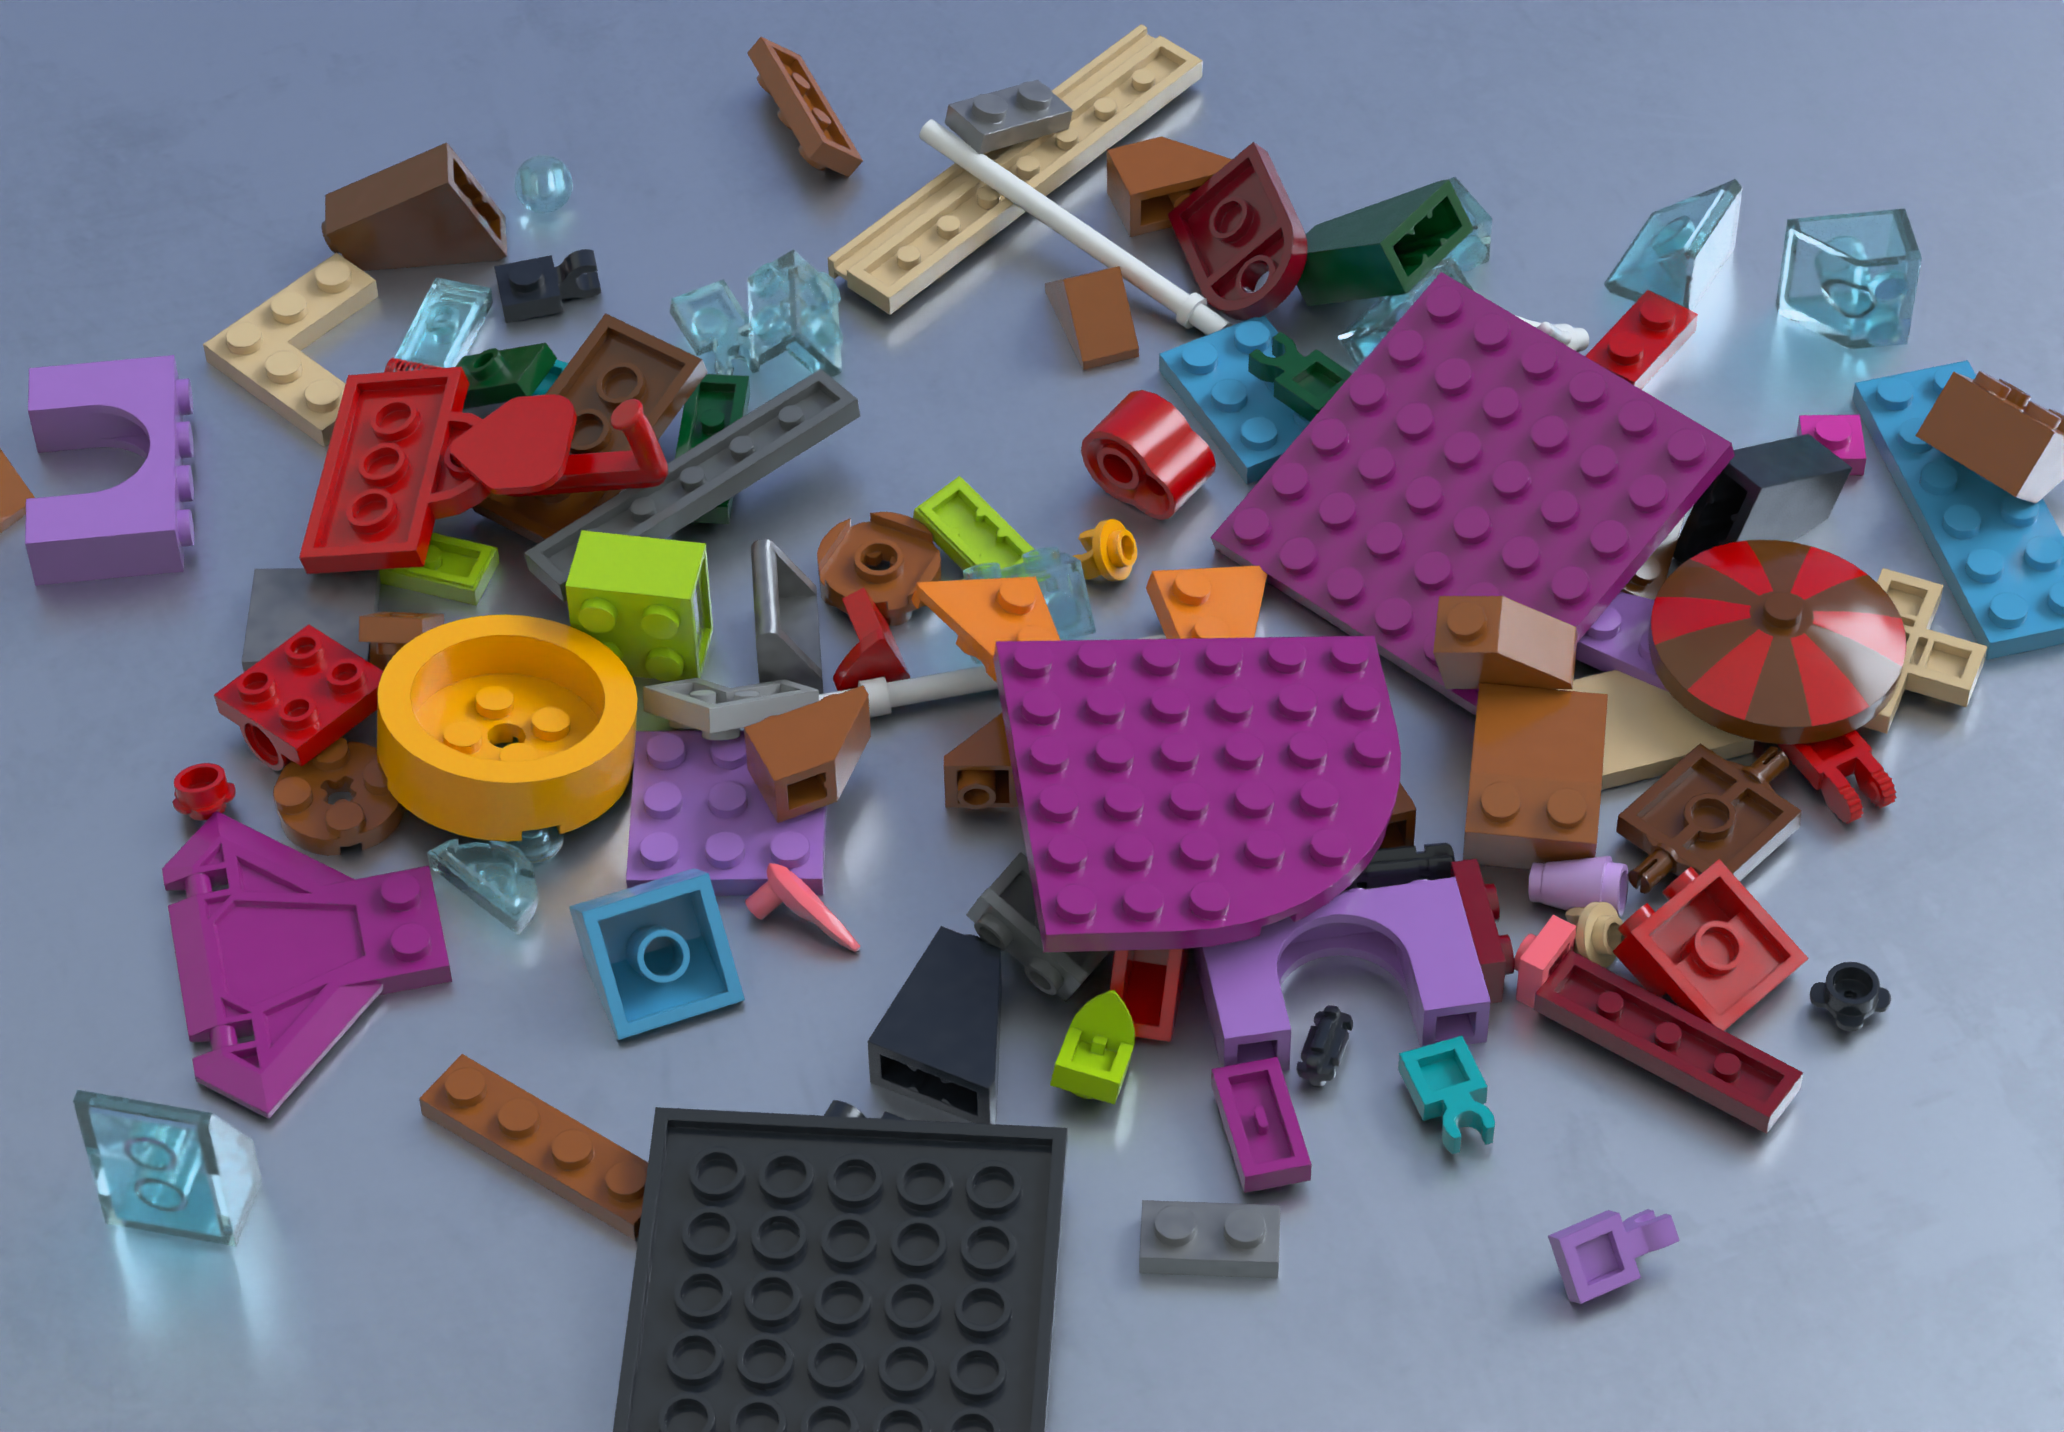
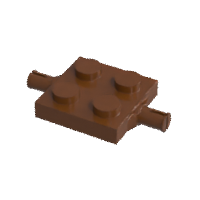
[1616,743,1802,894]

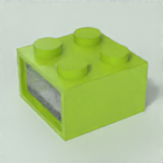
[565,530,713,682]

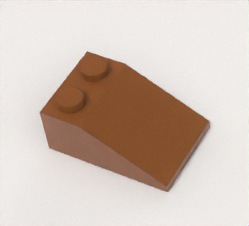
[1463,683,1608,870]

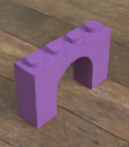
[25,355,194,586]
[1194,877,1491,1071]

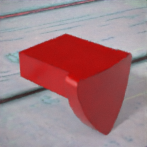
[832,587,910,691]

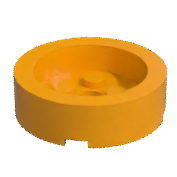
[377,615,638,841]

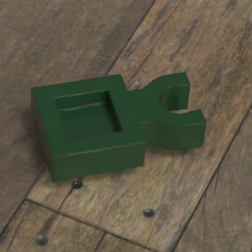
[1248,332,1352,422]

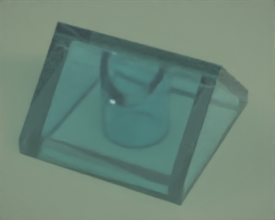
[1604,179,1742,311]

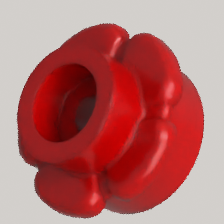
[172,763,236,821]

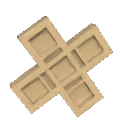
[1862,568,1987,734]

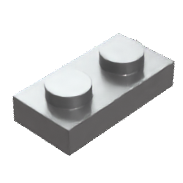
[945,80,1073,154]
[1139,1200,1280,1278]

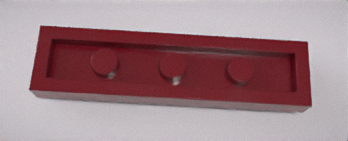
[1534,950,1803,1134]

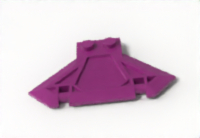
[162,811,452,1119]

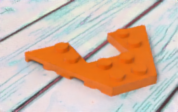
[911,566,1267,683]

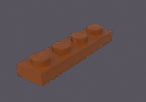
[419,1054,648,1240]

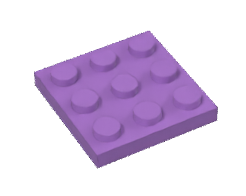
[626,730,827,896]

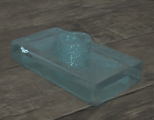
[394,278,493,371]

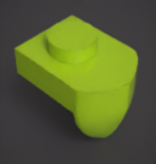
[1050,990,1135,1105]

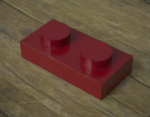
[1450,859,1514,1004]

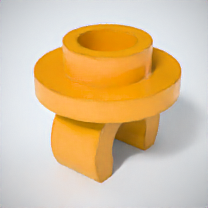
[1069,519,1137,582]

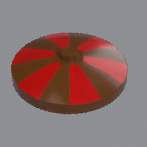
[1648,539,1906,744]

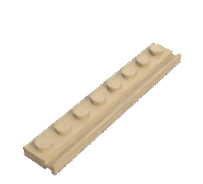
[828,24,1203,315]

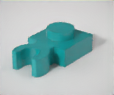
[1398,1035,1495,1154]

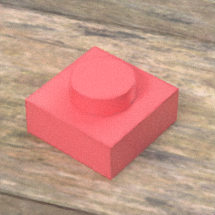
[1514,915,1576,1009]

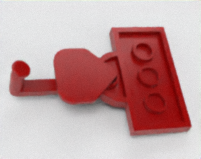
[299,367,668,574]

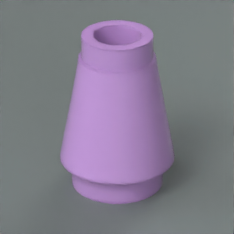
[1528,856,1629,916]

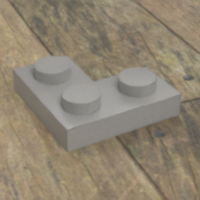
[643,678,819,740]

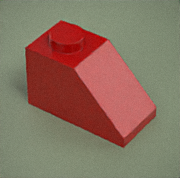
[1110,948,1189,1042]

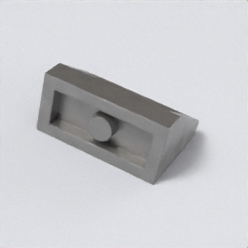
[751,539,823,694]

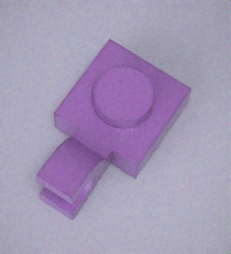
[1548,1209,1680,1304]

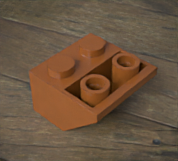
[1915,371,2064,504]

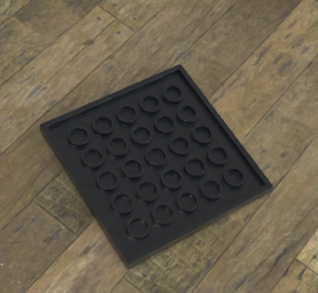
[613,1107,1068,1432]

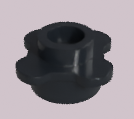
[1810,962,1891,1031]

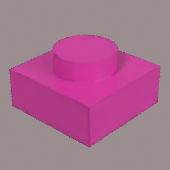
[1797,415,1867,475]

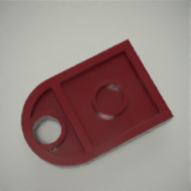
[1167,142,1308,321]

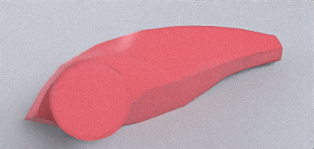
[745,863,860,953]

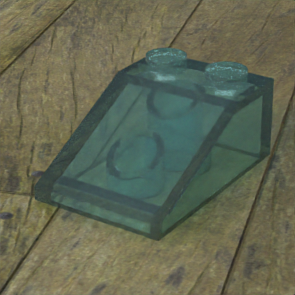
[73,1090,262,1247]

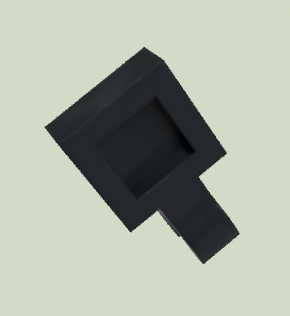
[494,249,602,323]

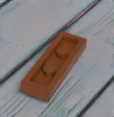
[747,37,863,177]

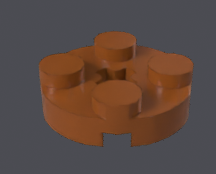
[817,512,942,626]
[273,737,404,856]

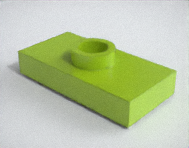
[913,476,1043,580]

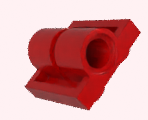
[214,624,383,771]

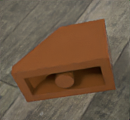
[1107,136,1232,237]
[1433,596,1578,690]

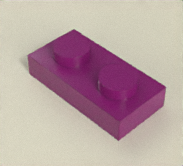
[1211,1057,1312,1193]

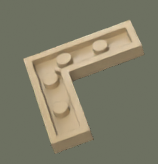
[203,252,378,447]

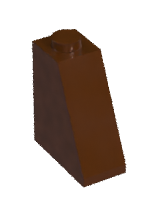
[321,142,507,271]

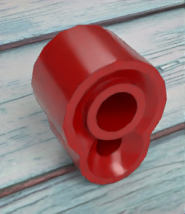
[1081,390,1216,520]

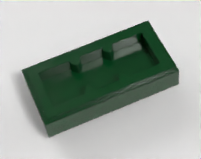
[455,343,557,409]

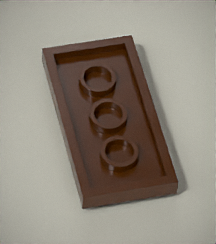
[472,313,708,544]

